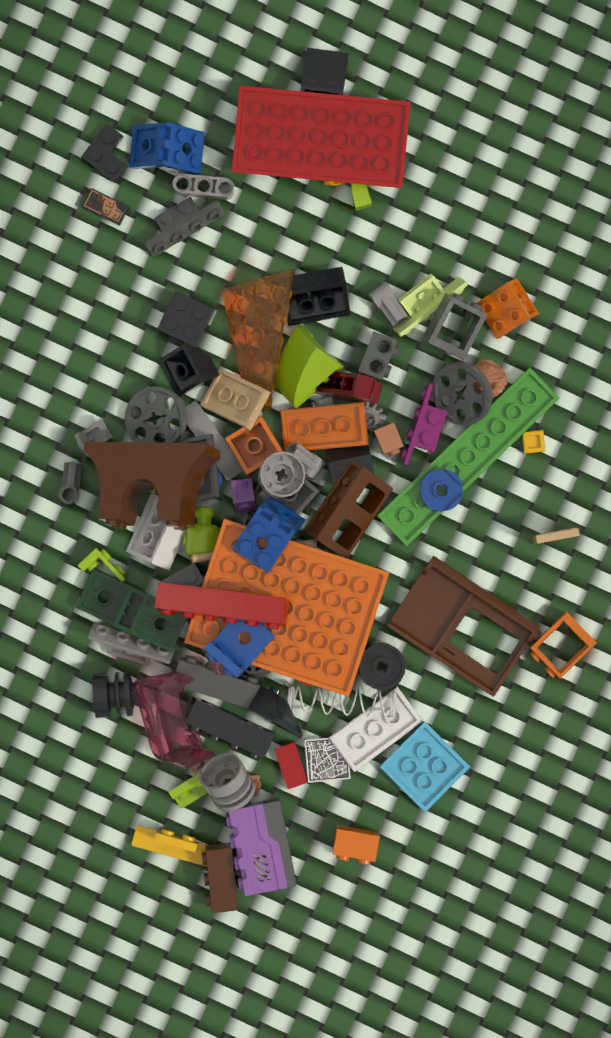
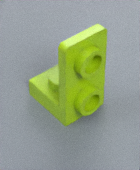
[77,548,127,582]

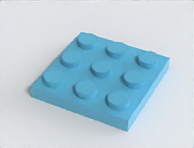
[380,721,470,812]

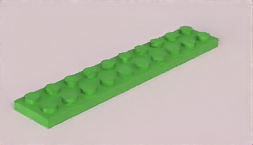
[377,368,559,546]

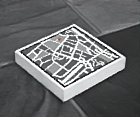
[304,737,351,783]

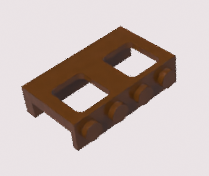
[304,460,393,558]

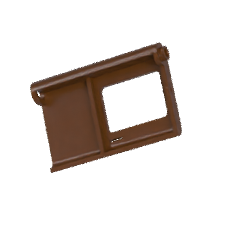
[387,555,541,697]

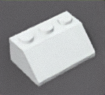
[126,493,186,570]

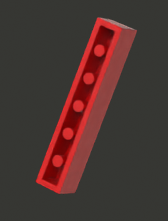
[154,582,289,630]

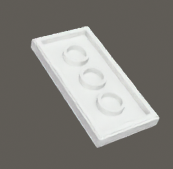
[329,687,423,772]

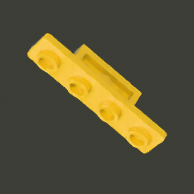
[132,825,209,867]

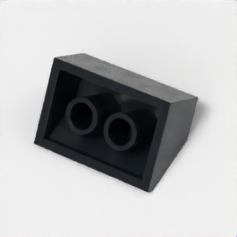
[280,267,351,326]

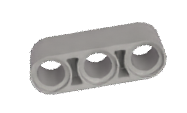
[173,174,235,200]

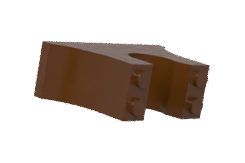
[84,442,220,531]

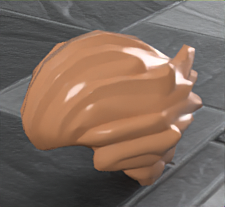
[463,358,507,398]

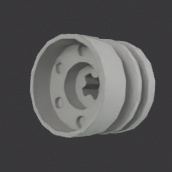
[258,451,306,498]
[199,753,255,812]

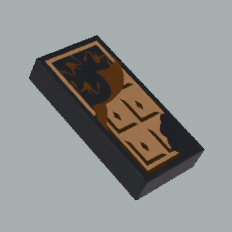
[82,188,130,226]

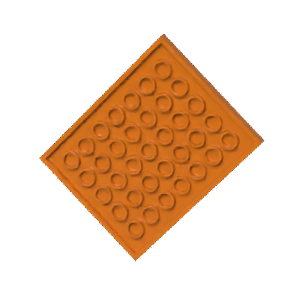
[184,519,390,697]

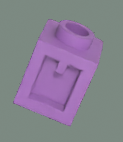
[231,478,256,514]

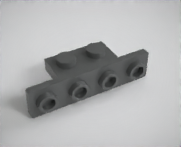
[145,196,225,257]

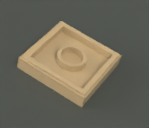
[532,528,580,544]

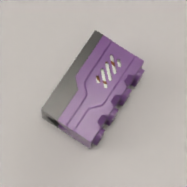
[226,797,296,896]

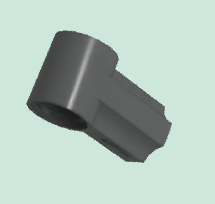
[59,462,83,506]

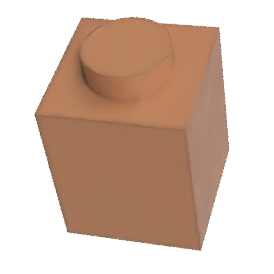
[374,423,404,457]

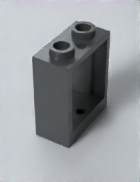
[422,293,487,360]

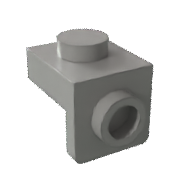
[74,419,113,453]

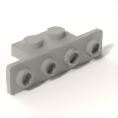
[88,623,175,666]

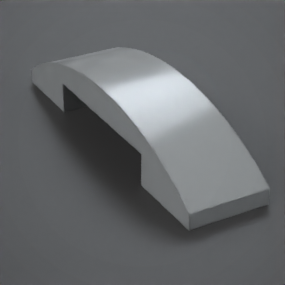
[186,400,244,481]

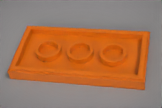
[280,402,369,452]

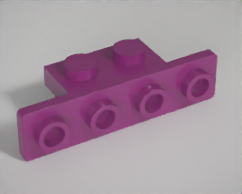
[400,383,447,466]

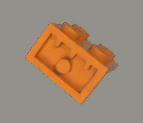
[476,278,539,339]

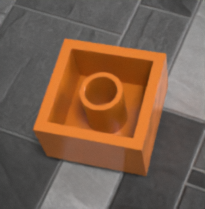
[225,416,284,476]
[332,825,380,865]

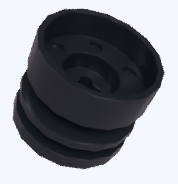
[92,671,135,718]

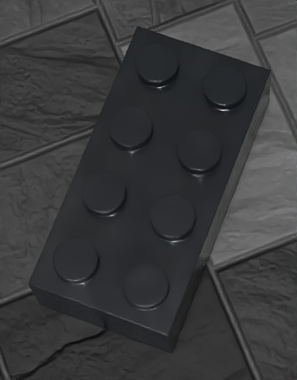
[186,697,276,760]

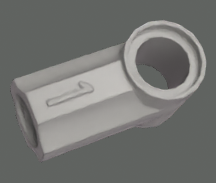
[368,282,408,327]
[285,441,327,480]

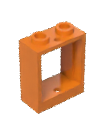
[529,612,597,679]

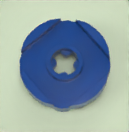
[420,469,463,512]

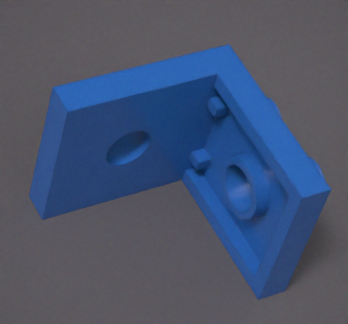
[129,122,205,175]
[232,496,306,573]
[204,621,275,678]

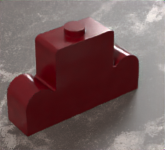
[314,372,382,404]

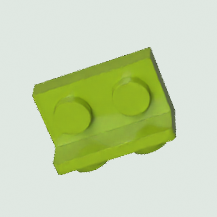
[169,773,207,808]

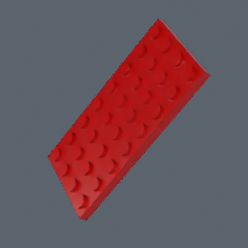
[232,86,411,188]

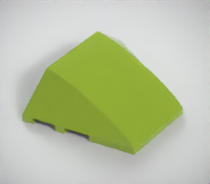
[275,325,344,408]

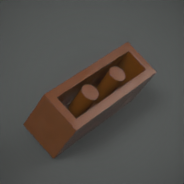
[202,842,238,913]

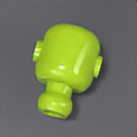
[183,507,220,557]

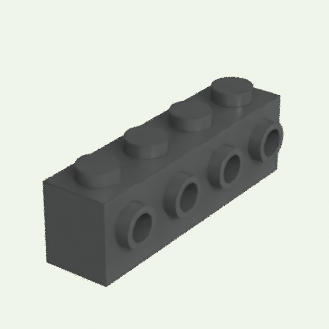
[172,656,262,709]

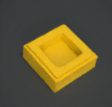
[522,430,545,454]

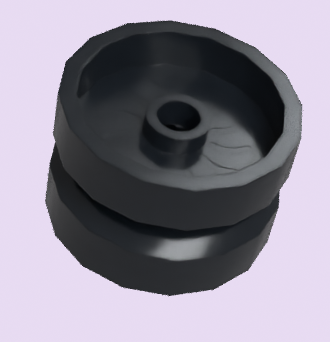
[358,642,406,690]

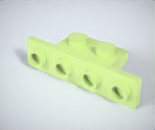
[393,274,468,337]

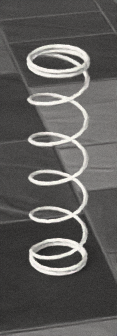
[287,685,397,718]

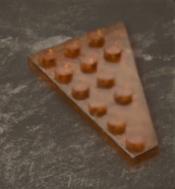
[221,269,295,412]

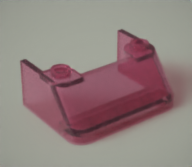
[134,671,214,769]

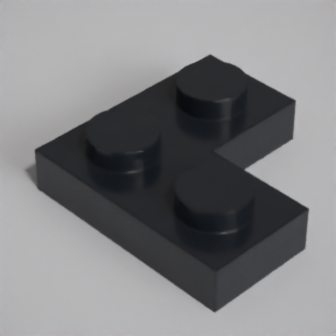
[81,123,128,183]

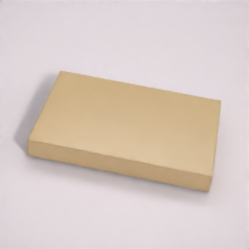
[200,368,271,431]

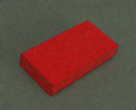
[274,742,308,789]

